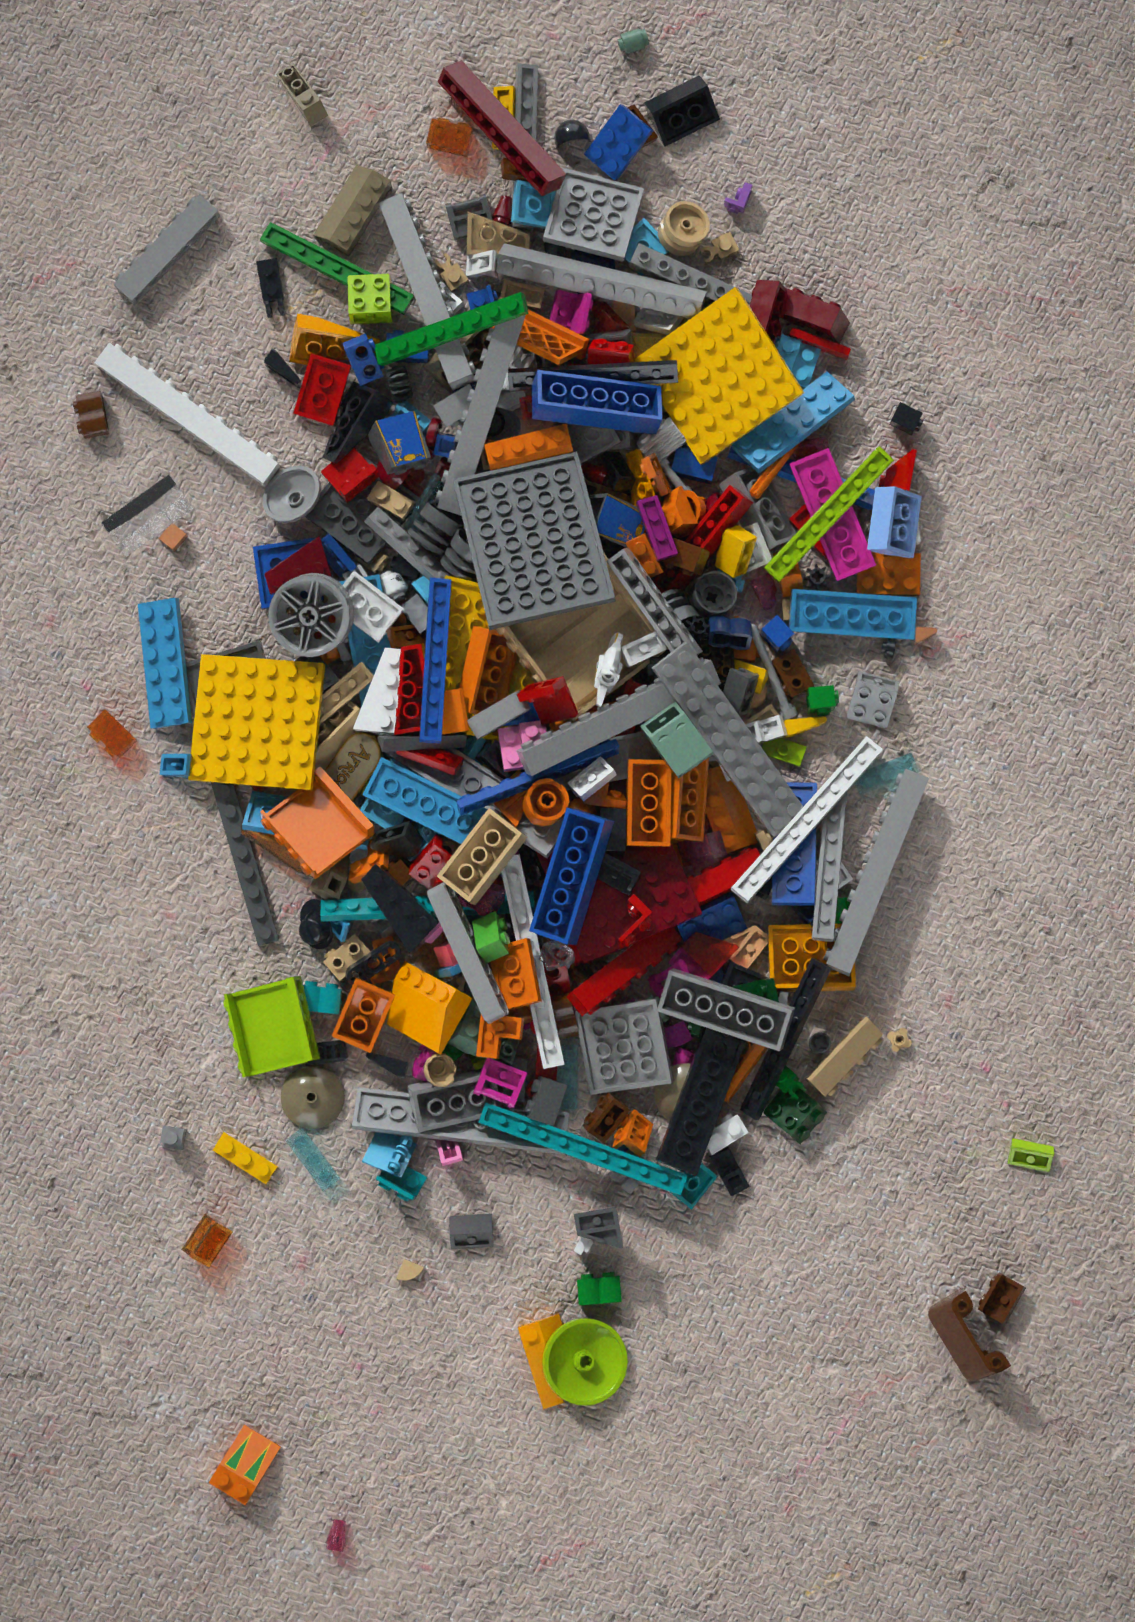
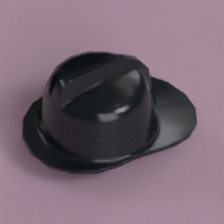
[486,407,521,441]
[299,899,333,950]

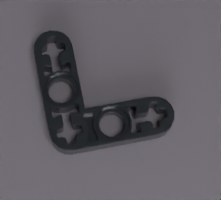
[346,941,401,987]

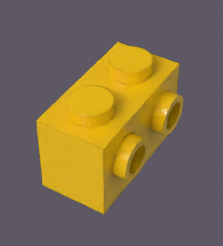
[715,525,757,578]

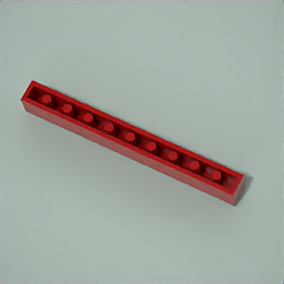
[565,847,760,966]

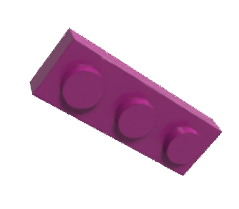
[636,495,678,562]

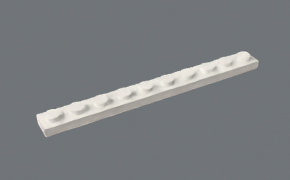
[731,736,883,903]
[501,854,565,1069]

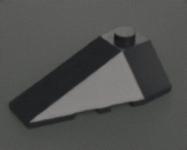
[322,382,393,464]

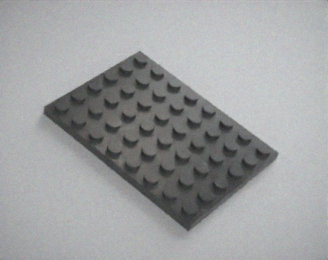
[453,451,616,630]

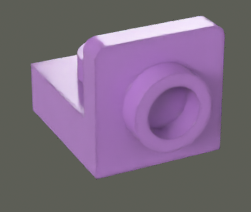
[724,182,753,214]

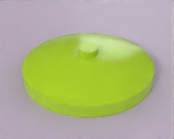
[542,1318,628,1406]

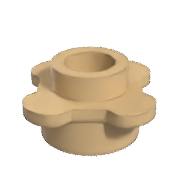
[887,1028,912,1052]

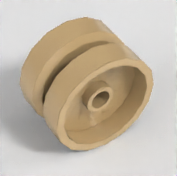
[658,201,710,256]

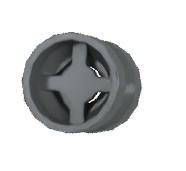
[808,1032,831,1054]

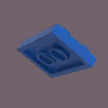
[584,104,654,181]
[677,892,747,955]

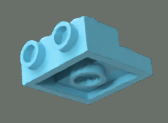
[775,334,821,389]

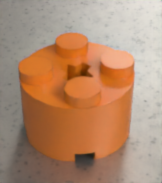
[522,778,569,826]

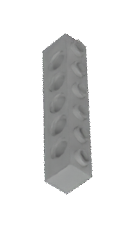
[628,243,752,305]
[606,547,703,656]

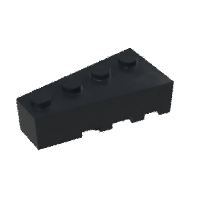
[361,862,439,954]

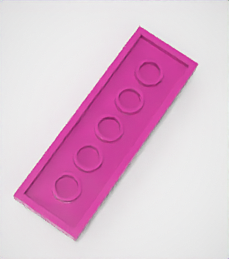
[789,448,876,581]

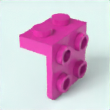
[550,290,593,335]

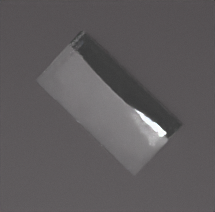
[101,474,194,557]

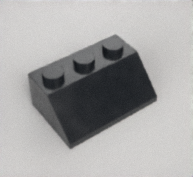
[644,75,720,147]

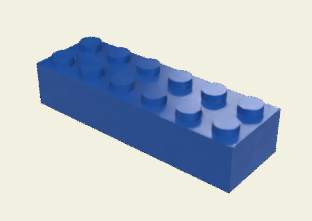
[532,370,662,435]
[529,808,614,945]

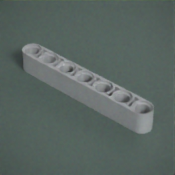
[427,882,509,1024]

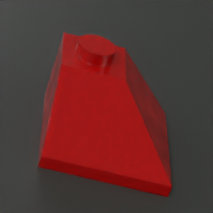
[878,449,917,491]

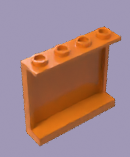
[260,766,375,879]

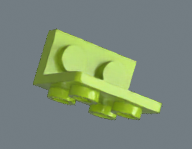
[347,274,392,325]

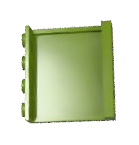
[223,976,320,1077]

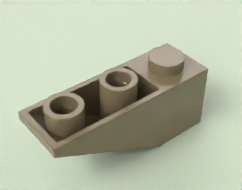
[276,63,328,126]
[309,853,351,900]

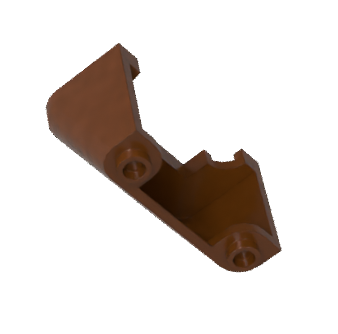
[928,1288,1011,1381]

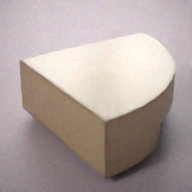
[396,1259,424,1280]

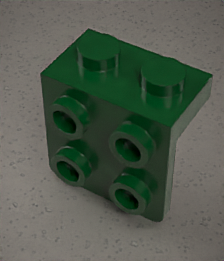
[764,1088,827,1144]

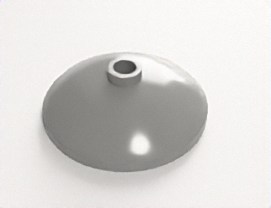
[263,466,321,523]

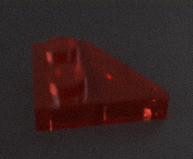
[680,931,739,977]

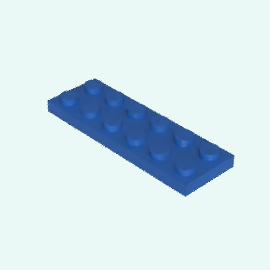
[772,782,817,906]

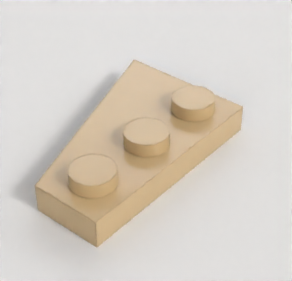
[467,211,530,254]

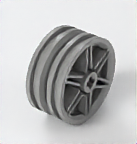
[268,573,354,657]

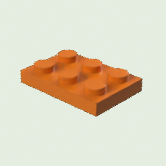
[856,552,921,596]
[491,938,542,1010]

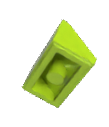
[1007,1138,1054,1172]

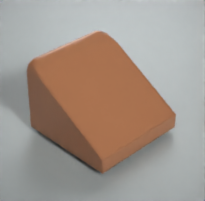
[158,523,188,552]
[914,627,937,646]

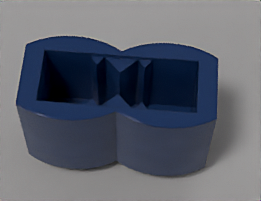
[707,615,752,650]

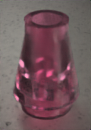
[325,1519,346,1552]

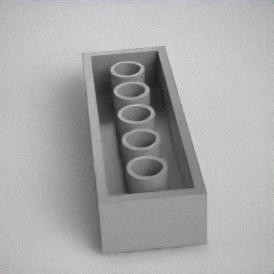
[657,968,795,1051]

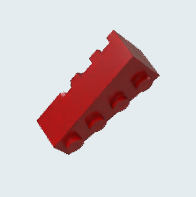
[394,643,425,735]

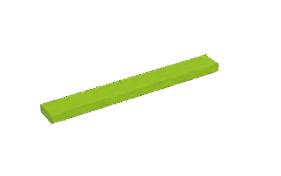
[764,446,894,583]

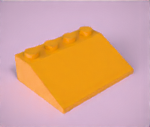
[768,924,856,992]
[387,961,472,1055]

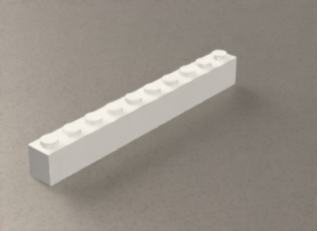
[94,343,280,487]

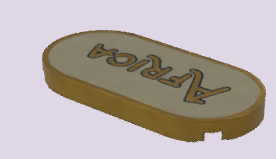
[324,732,383,802]

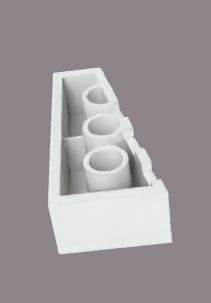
[353,648,401,736]

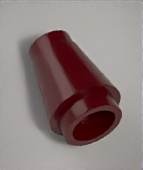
[492,196,512,226]

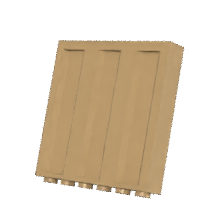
[495,553,668,722]

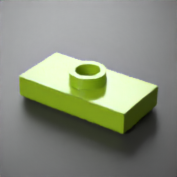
[762,738,806,767]

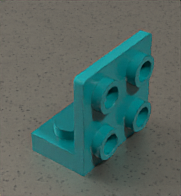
[376,1166,427,1202]

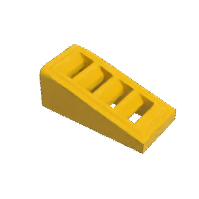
[784,716,827,738]

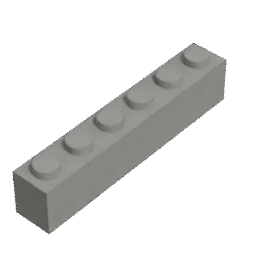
[114,194,220,306]

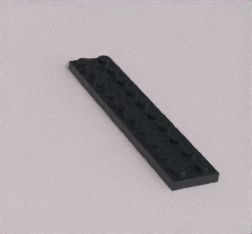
[656,961,768,1176]

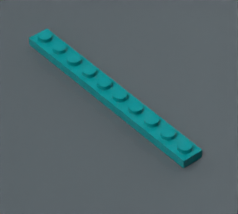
[320,891,534,922]
[478,1103,688,1196]

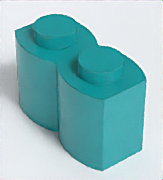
[303,981,343,1015]

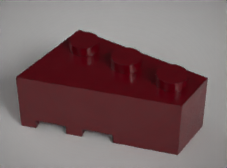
[782,288,850,344]
[264,536,332,595]

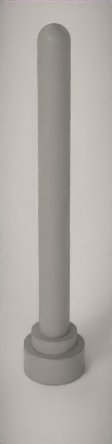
[751,624,798,720]

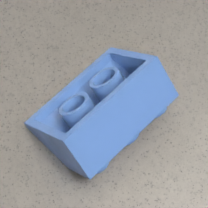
[867,486,922,558]

